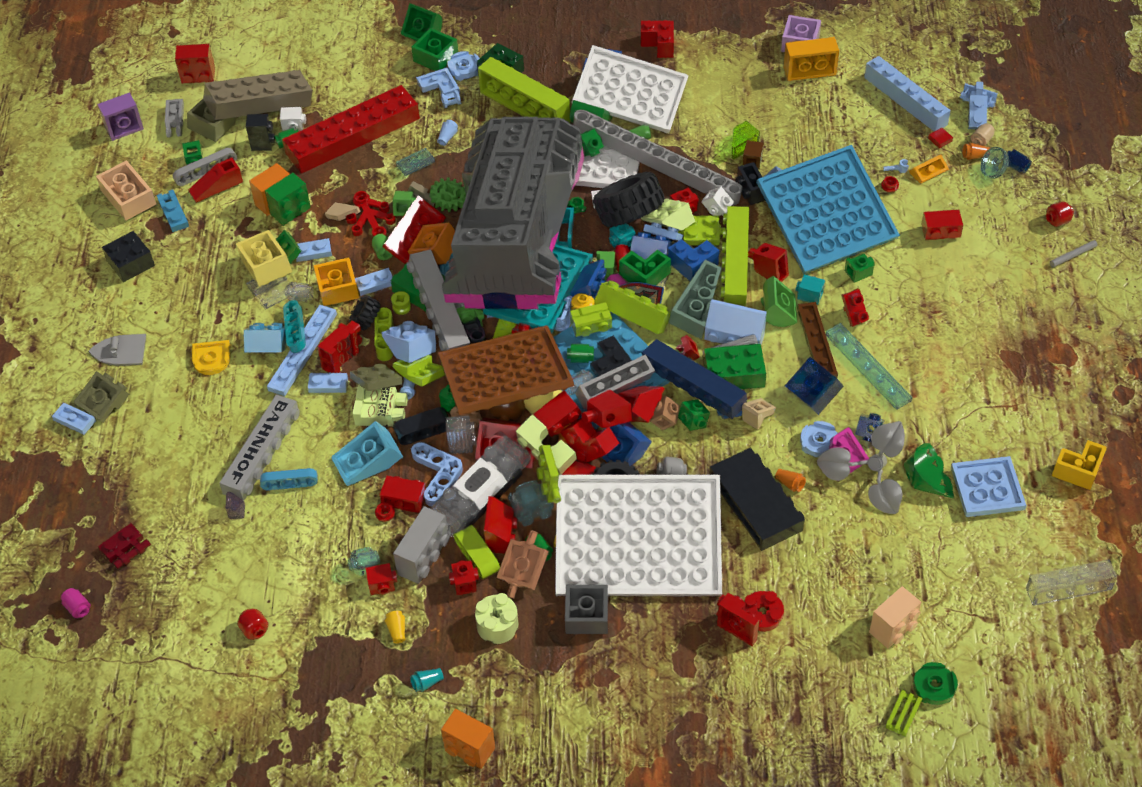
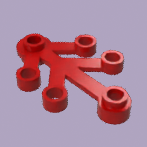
[346,191,396,237]

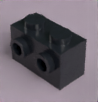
[246,114,276,151]
[735,162,766,205]

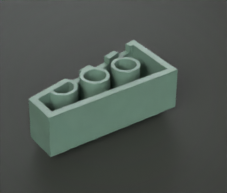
[669,260,721,340]

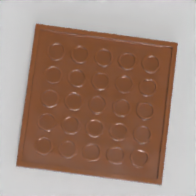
[438,325,574,415]

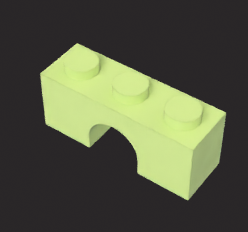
[516,415,577,475]

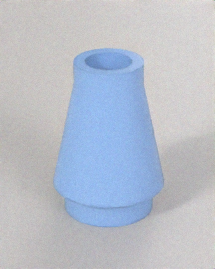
[437,120,458,146]

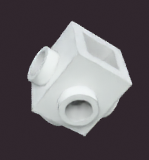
[702,186,734,216]

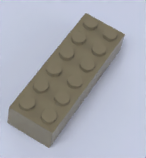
[203,70,313,120]

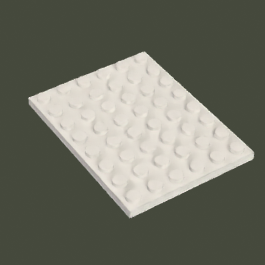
[556,475,722,596]

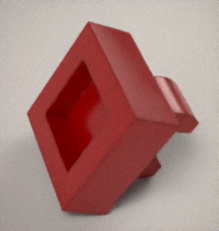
[676,335,700,361]

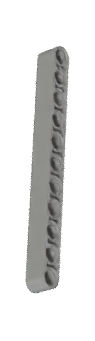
[573,110,742,205]

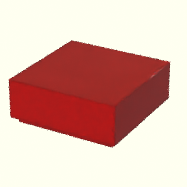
[928,128,953,149]

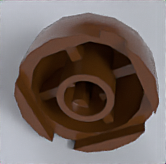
[489,400,525,421]

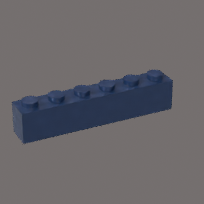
[642,339,747,419]

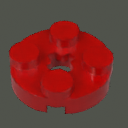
[744,591,784,632]

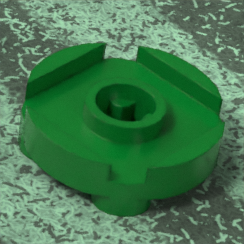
[913,662,958,705]

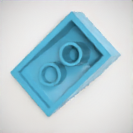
[331,421,403,486]

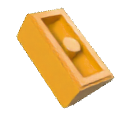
[909,154,949,184]

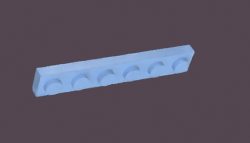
[267,305,337,396]

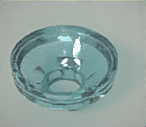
[981,147,1009,179]

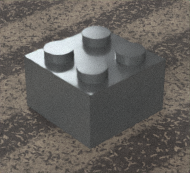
[565,585,608,634]

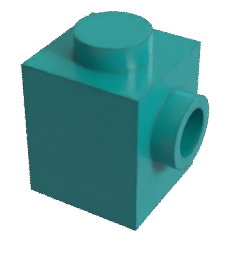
[795,274,825,305]

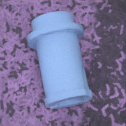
[400,378,415,399]

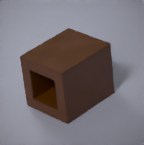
[743,140,764,170]

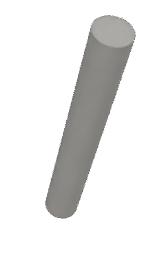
[1050,240,1098,267]

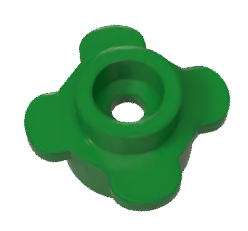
[567,197,586,214]

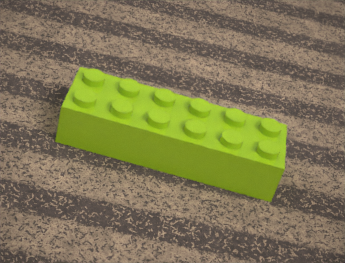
[478,57,570,124]

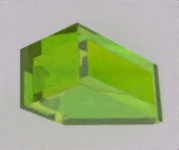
[731,121,760,160]

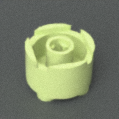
[475,593,519,644]

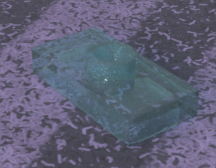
[396,148,435,176]

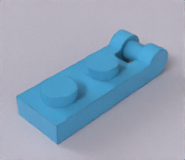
[156,189,189,232]

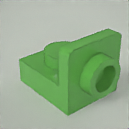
[456,306,484,327]

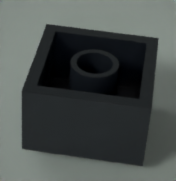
[102,231,155,283]

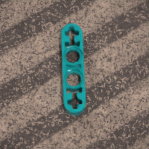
[283,300,306,353]

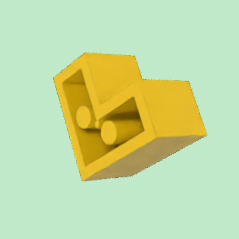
[1052,440,1107,490]

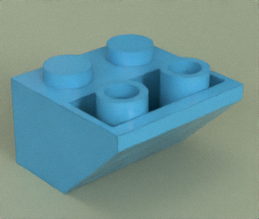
[244,323,286,352]

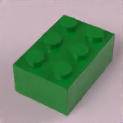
[703,344,767,389]

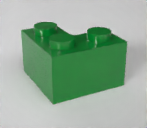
[619,250,671,285]

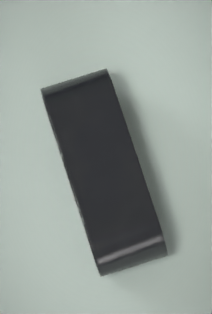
[393,407,452,445]

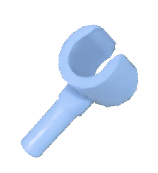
[883,159,909,173]

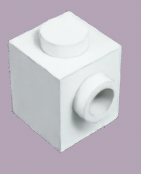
[280,107,306,131]

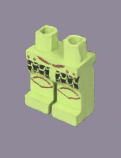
[352,385,408,426]

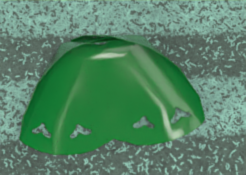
[904,443,954,498]

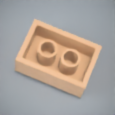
[96,160,156,220]

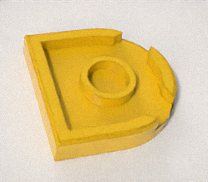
[192,340,230,375]

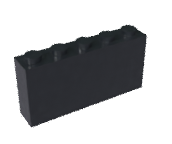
[709,447,805,551]

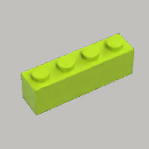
[594,281,671,334]

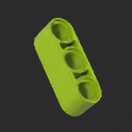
[375,308,394,361]
[453,525,500,580]

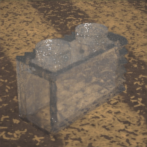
[446,416,476,455]

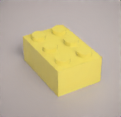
[236,230,292,286]

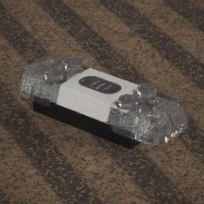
[431,435,531,536]

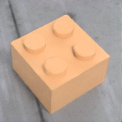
[869,586,922,648]

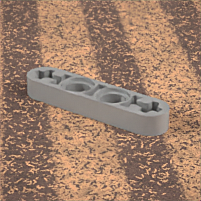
[172,148,237,186]

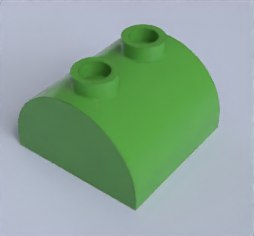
[761,276,797,327]

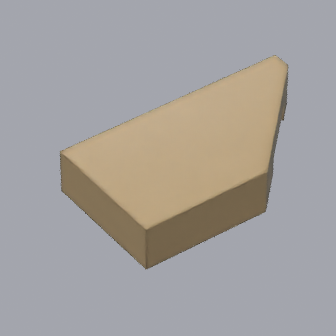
[325,202,360,221]

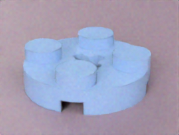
[448,51,480,81]
[800,421,838,457]

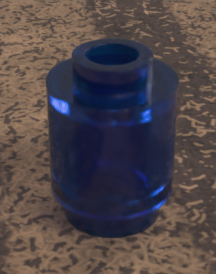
[1004,149,1032,173]

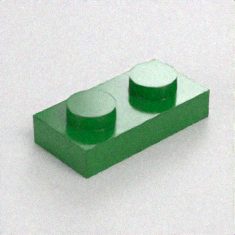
[276,230,302,264]

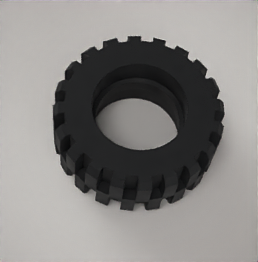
[593,172,665,227]

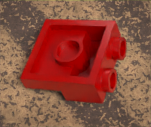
[716,592,759,647]

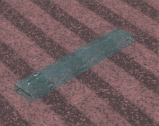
[826,323,913,410]

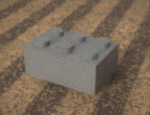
[393,506,450,584]

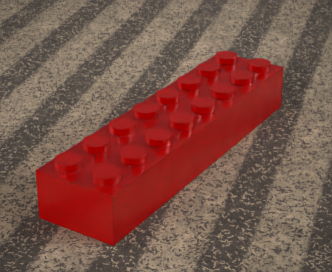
[282,85,420,174]

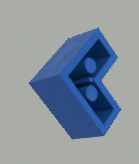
[668,239,719,282]

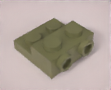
[74,371,130,423]

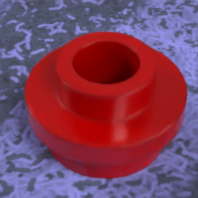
[881,176,899,192]
[375,502,395,522]

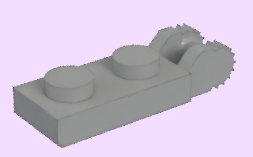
[165,99,184,138]

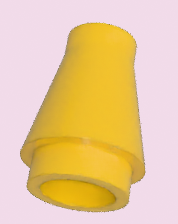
[385,611,405,644]

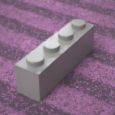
[575,354,655,410]

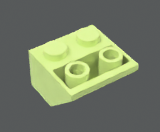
[641,199,695,230]

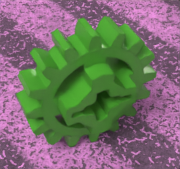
[429,177,466,212]

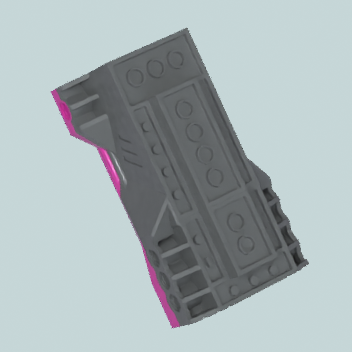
[442,117,584,309]

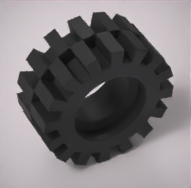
[349,295,380,331]

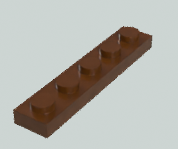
[797,302,838,381]

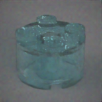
[508,480,554,526]

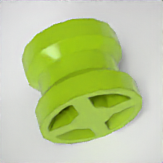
[391,292,411,315]

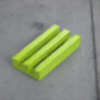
[885,689,922,737]

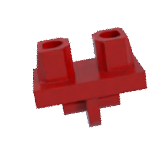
[841,288,869,327]

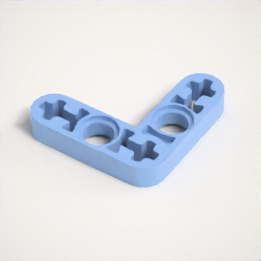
[411,442,463,507]

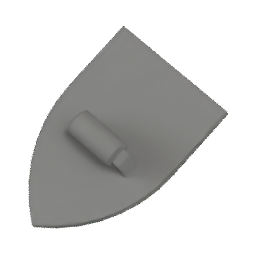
[89,334,146,366]

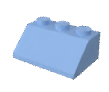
[704,299,767,344]

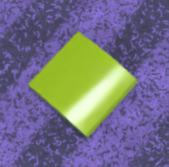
[393,355,445,386]

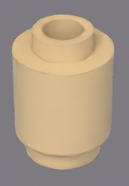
[971,123,995,146]

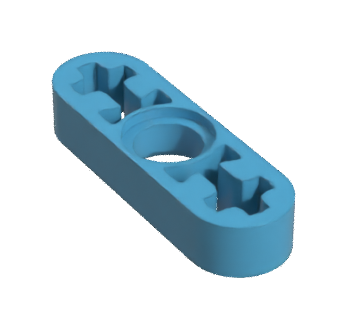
[260,468,318,490]

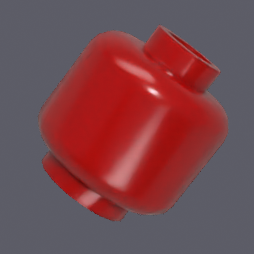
[1046,201,1074,227]
[237,609,269,640]

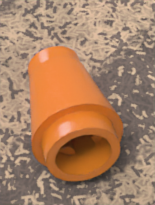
[962,142,990,160]
[775,468,806,492]

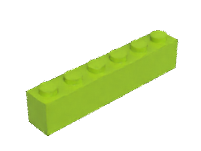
[720,206,749,306]

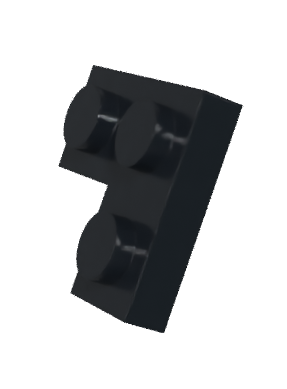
[590,335,632,377]

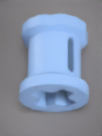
[441,90,461,108]

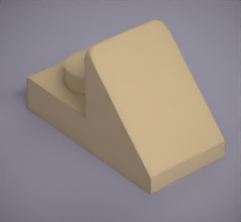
[742,398,776,430]

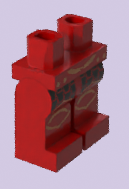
[317,321,362,373]

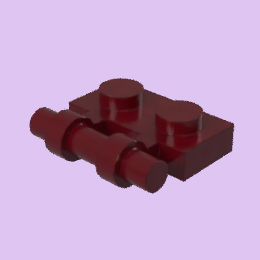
[98,523,151,569]

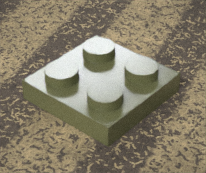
[350,364,402,391]

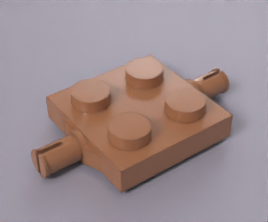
[497,530,549,599]

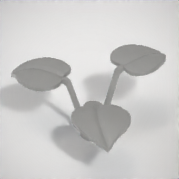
[817,421,905,514]

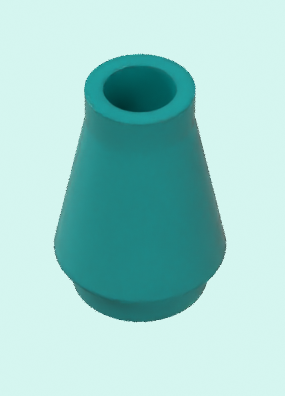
[410,668,444,692]

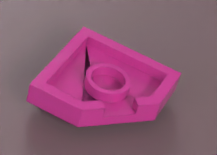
[829,427,869,474]

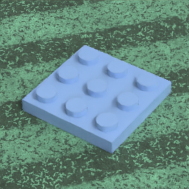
[951,456,1027,517]

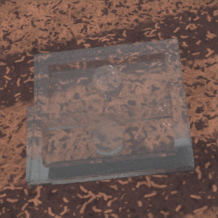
[246,276,297,310]

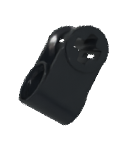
[462,317,486,345]

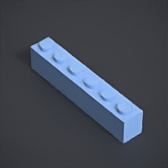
[864,56,951,131]

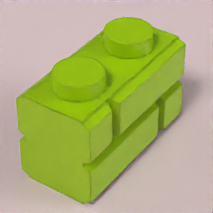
[570,302,612,337]

